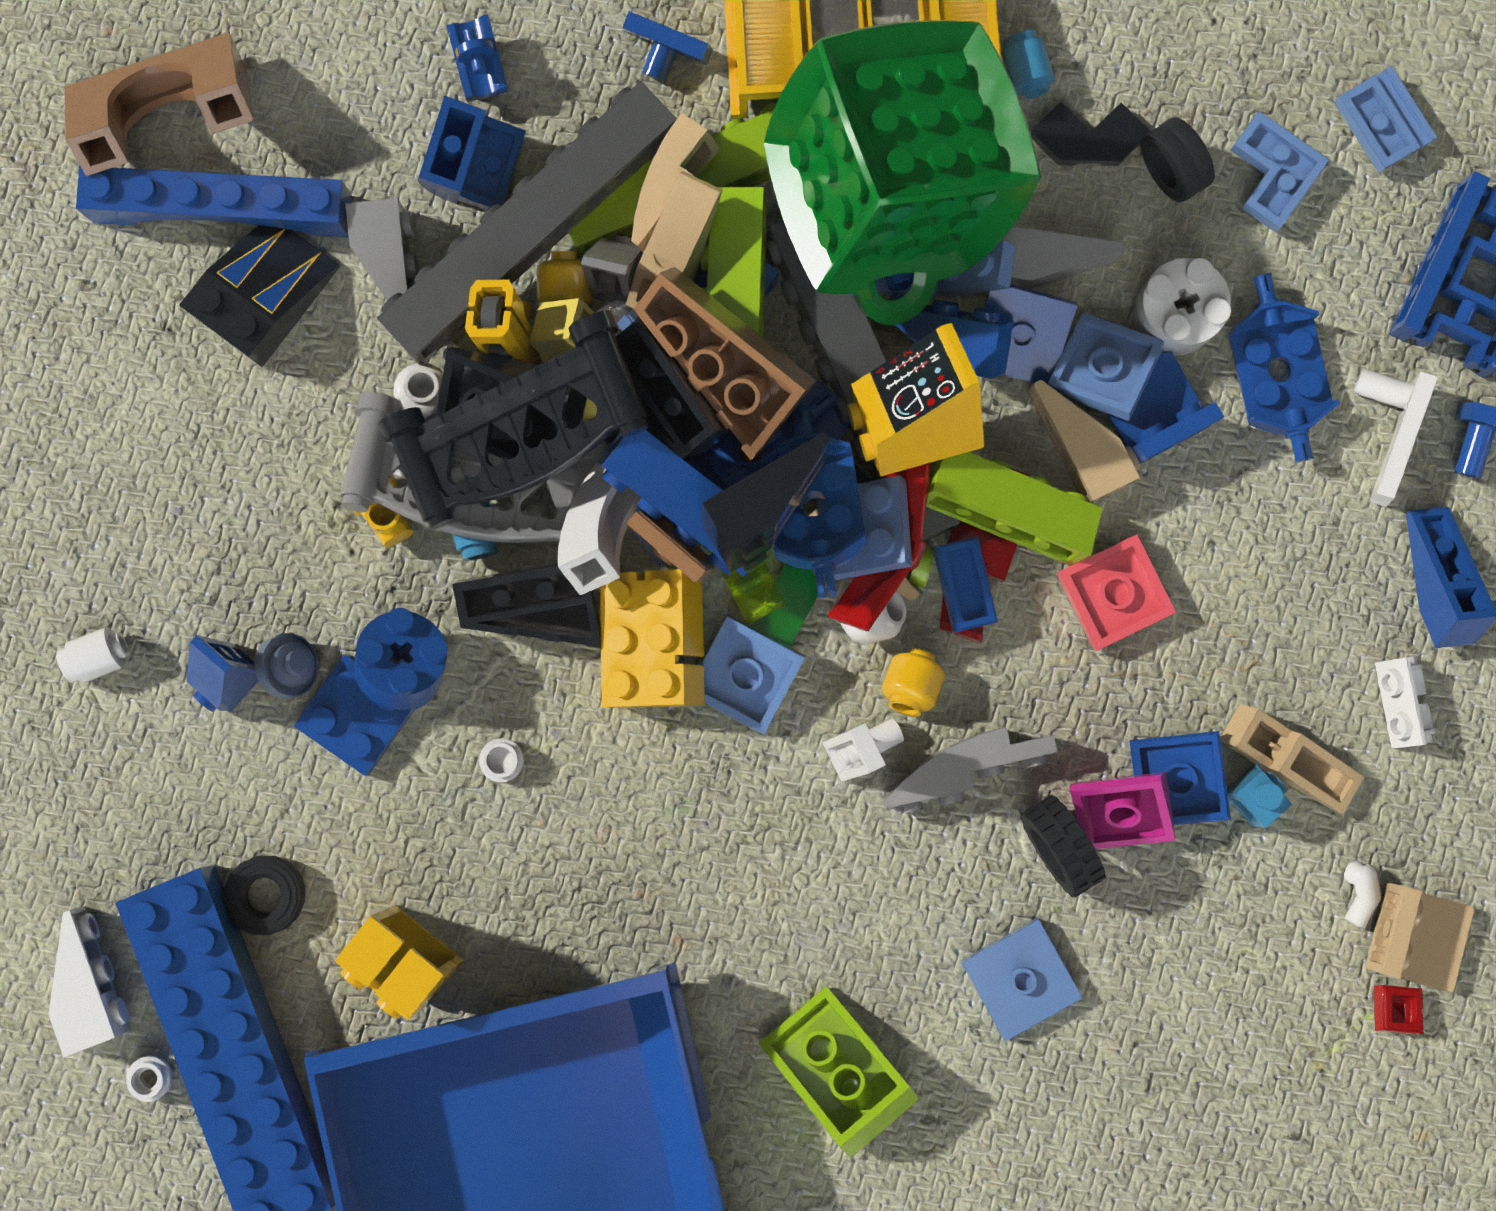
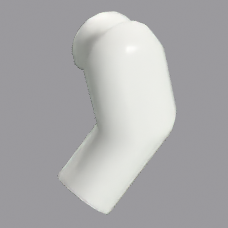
[1344,861,1381,930]

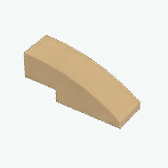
[631,112,721,253]
[1220,704,1365,815]

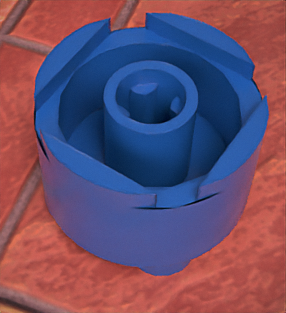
[354,608,448,712]

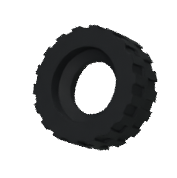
[1020,795,1106,898]

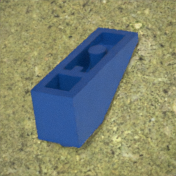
[1406,507,1496,648]
[186,635,258,712]

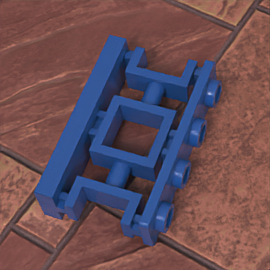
[1389,171,1496,378]

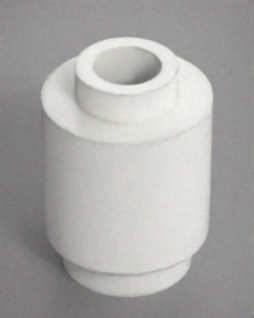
[56,627,129,683]

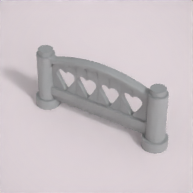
[340,392,610,543]

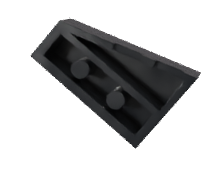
[616,318,731,458]

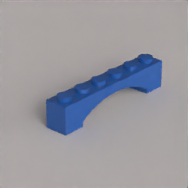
[76,166,352,237]

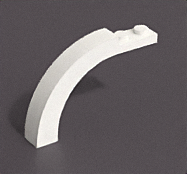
[558,353,787,595]

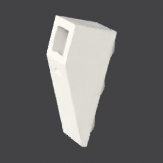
[48,906,130,1057]

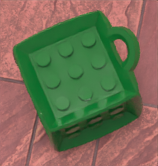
[764,20,1041,325]

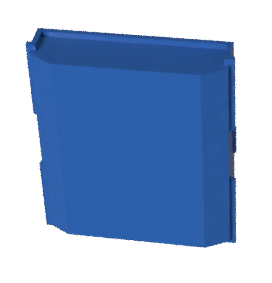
[304,962,726,1211]

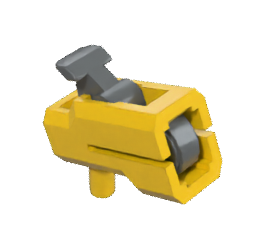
[465,280,542,364]

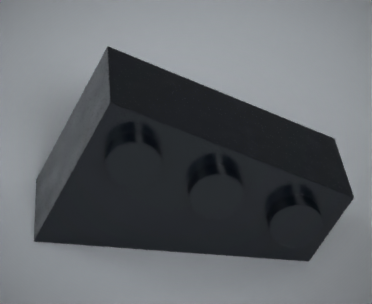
[452,563,601,648]

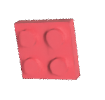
[1056,534,1176,651]

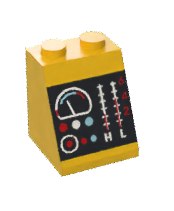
[847,323,984,477]

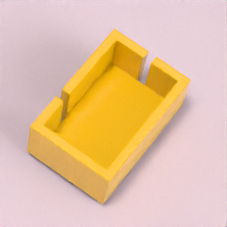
[600,569,705,708]
[334,905,464,1020]

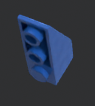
[886,293,1014,379]

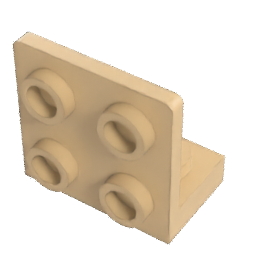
[1365,882,1474,992]

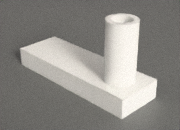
[1353,368,1438,507]
[822,718,904,782]

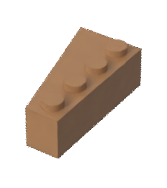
[634,267,816,460]

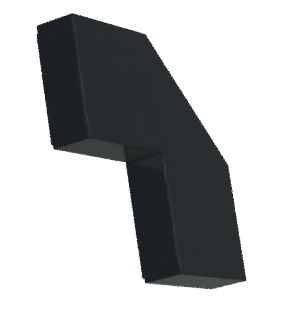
[1030,102,1150,166]

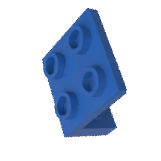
[1106,351,1224,464]

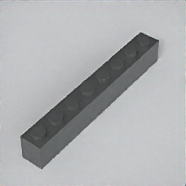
[377,81,677,365]
[766,220,959,541]

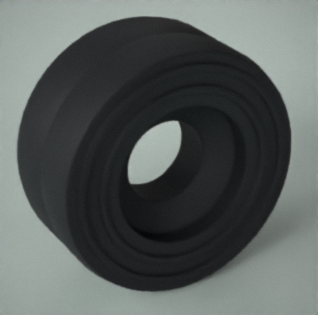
[1140,117,1215,202]

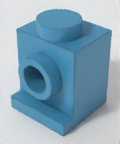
[1227,764,1293,828]

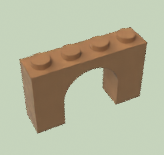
[65,32,254,176]

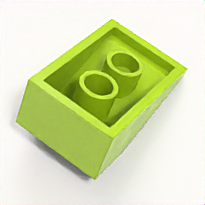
[758,986,919,1158]

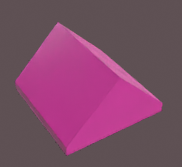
[1070,772,1176,849]

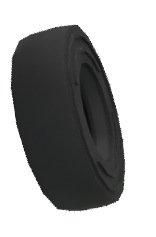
[223,856,305,935]

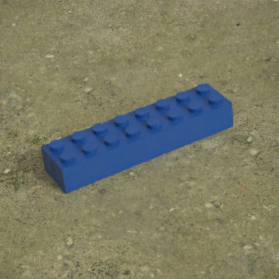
[115,865,335,1211]

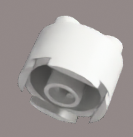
[1132,258,1231,356]

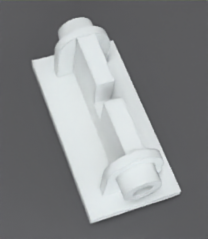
[1375,656,1436,748]

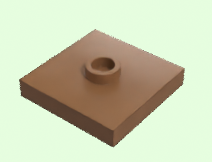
[626,510,716,583]

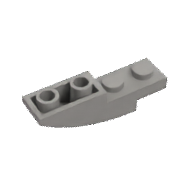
[883,727,1058,815]

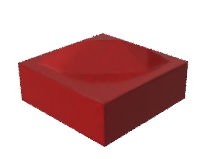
[1374,985,1424,1034]

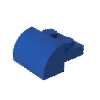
[418,95,526,210]

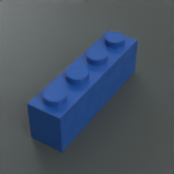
[597,430,749,577]

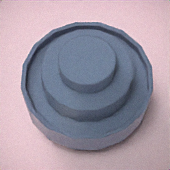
[254,633,319,699]

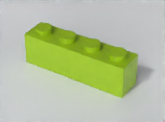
[701,187,768,337]
[926,451,1103,566]

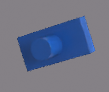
[622,11,713,83]

